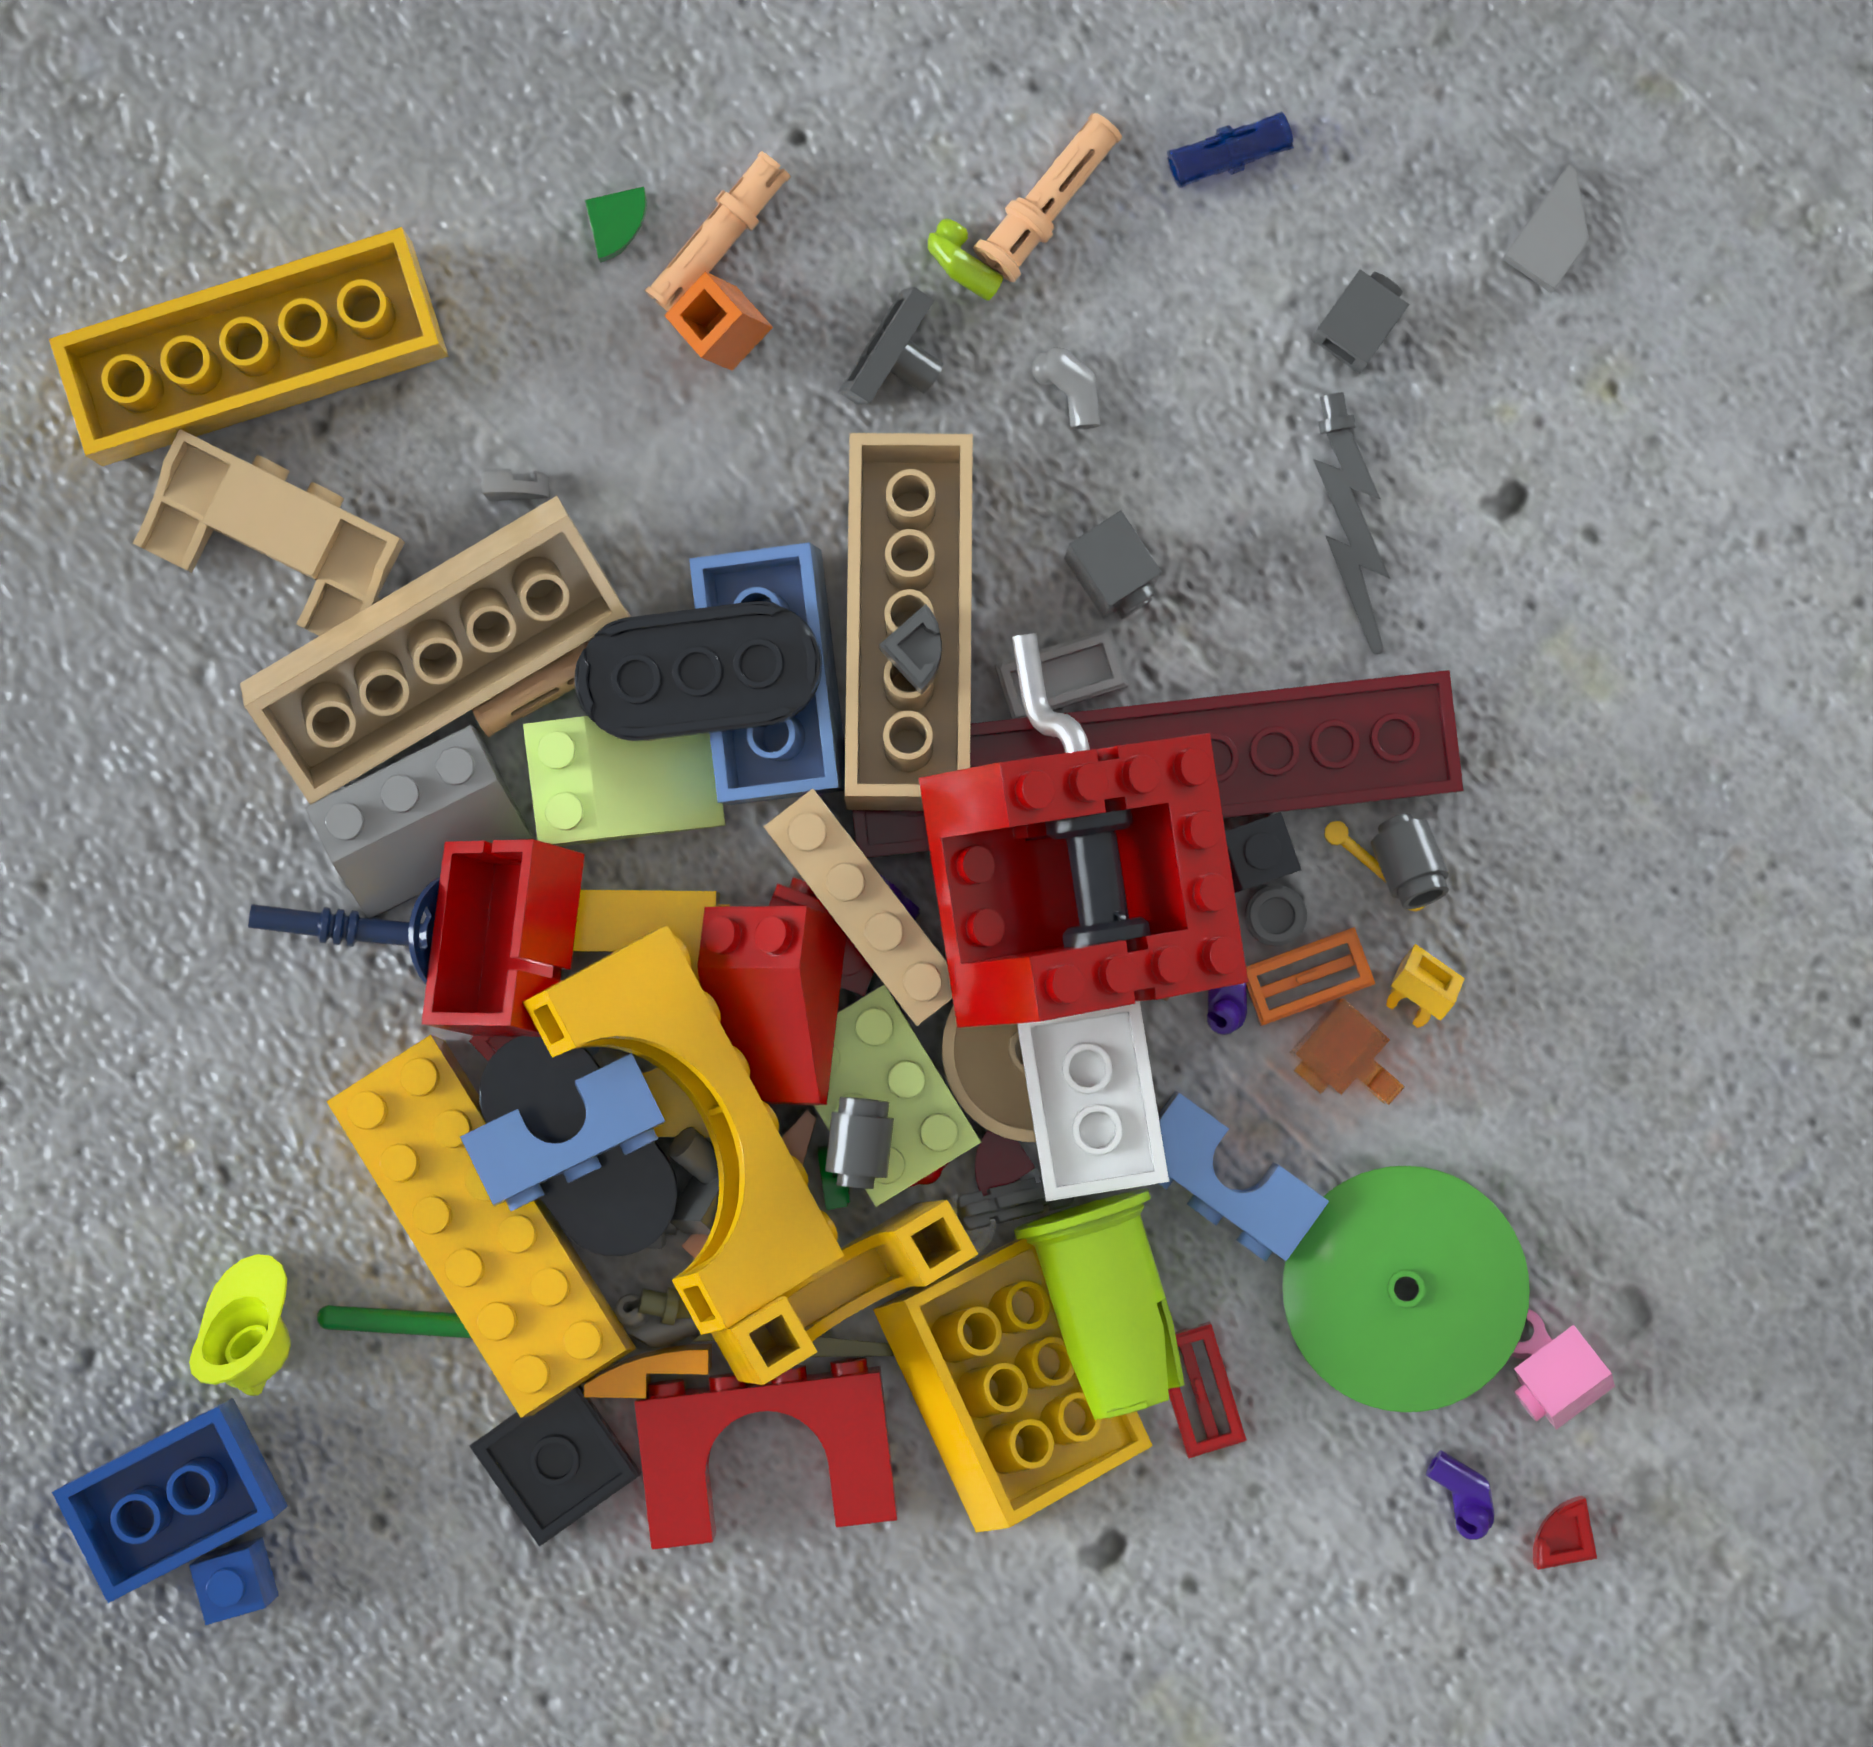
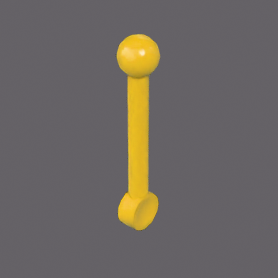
[1324,821,1425,912]

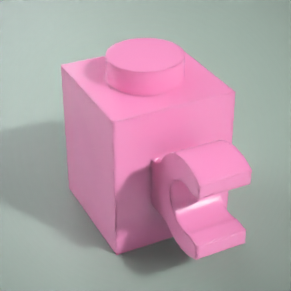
[1511,1309,1615,1430]

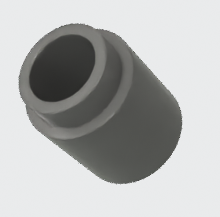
[1371,814,1449,909]
[825,1096,894,1189]

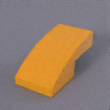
[584,1344,712,1398]

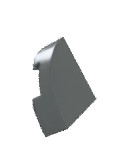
[879,604,942,695]

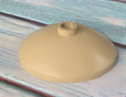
[942,1005,1036,1142]

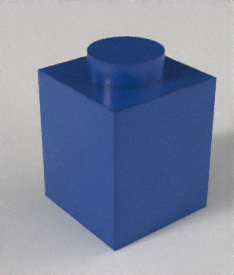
[189,1537,279,1625]

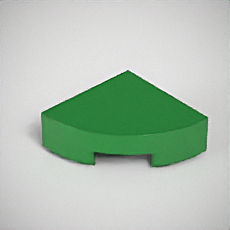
[585,187,647,263]
[818,1145,851,1210]

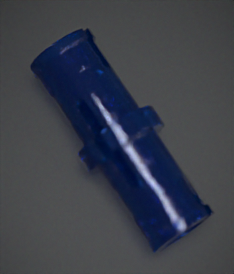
[1167,111,1294,189]

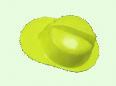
[189,1254,291,1396]

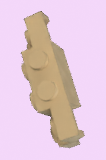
[133,429,405,636]

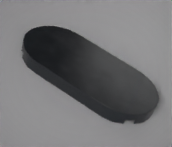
[575,601,822,742]
[479,1036,677,1256]

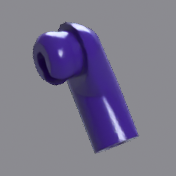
[1207,983,1247,1035]
[1426,1450,1495,1540]

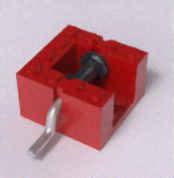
[919,633,1248,1028]

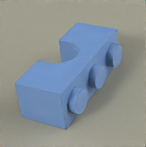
[460,1053,665,1211]
[1158,1091,1329,1262]

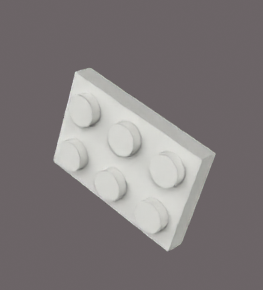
[1017,1001,1169,1202]

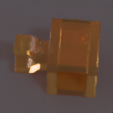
[1289,999,1405,1105]

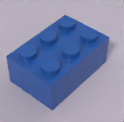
[52,1398,288,1603]

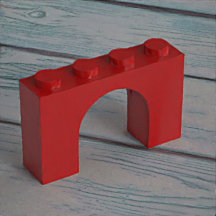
[634,1358,898,1550]

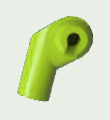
[928,218,1003,301]

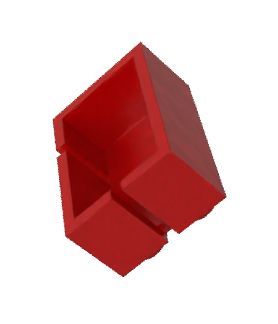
[421,839,585,1037]

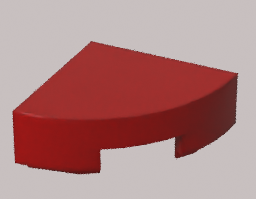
[1533,1495,1597,1570]

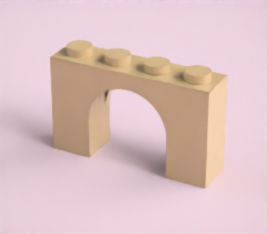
[763,789,953,1026]

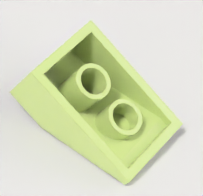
[523,716,726,847]

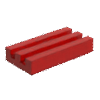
[1168,1321,1247,1459]

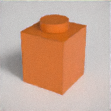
[664,271,773,371]

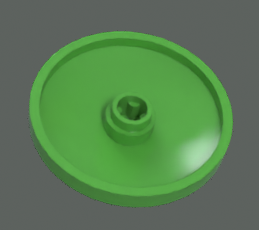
[1282,1166,1530,1412]

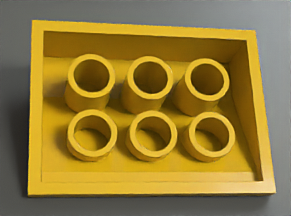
[873,1239,1153,1533]

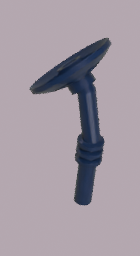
[248,877,440,984]

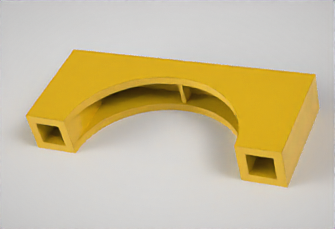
[523,925,845,1335]

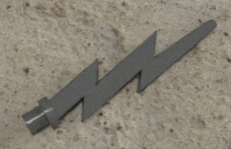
[1313,392,1391,654]

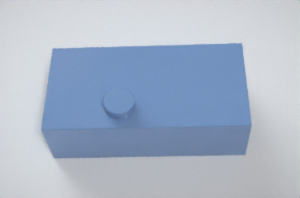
[689,542,845,805]

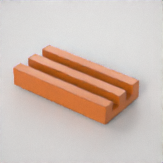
[1246,927,1376,1026]

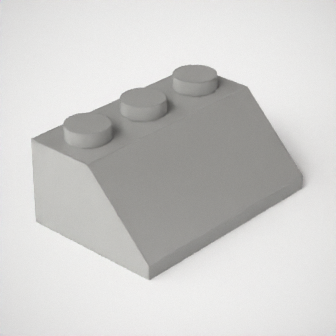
[304,725,533,919]

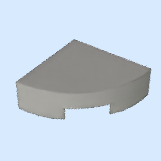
[481,468,550,501]

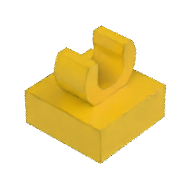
[1386,944,1465,1028]

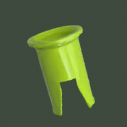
[1014,1188,1185,1420]

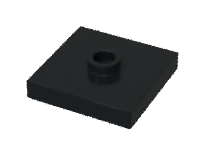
[469,1385,642,1547]

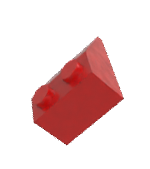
[697,906,846,1105]

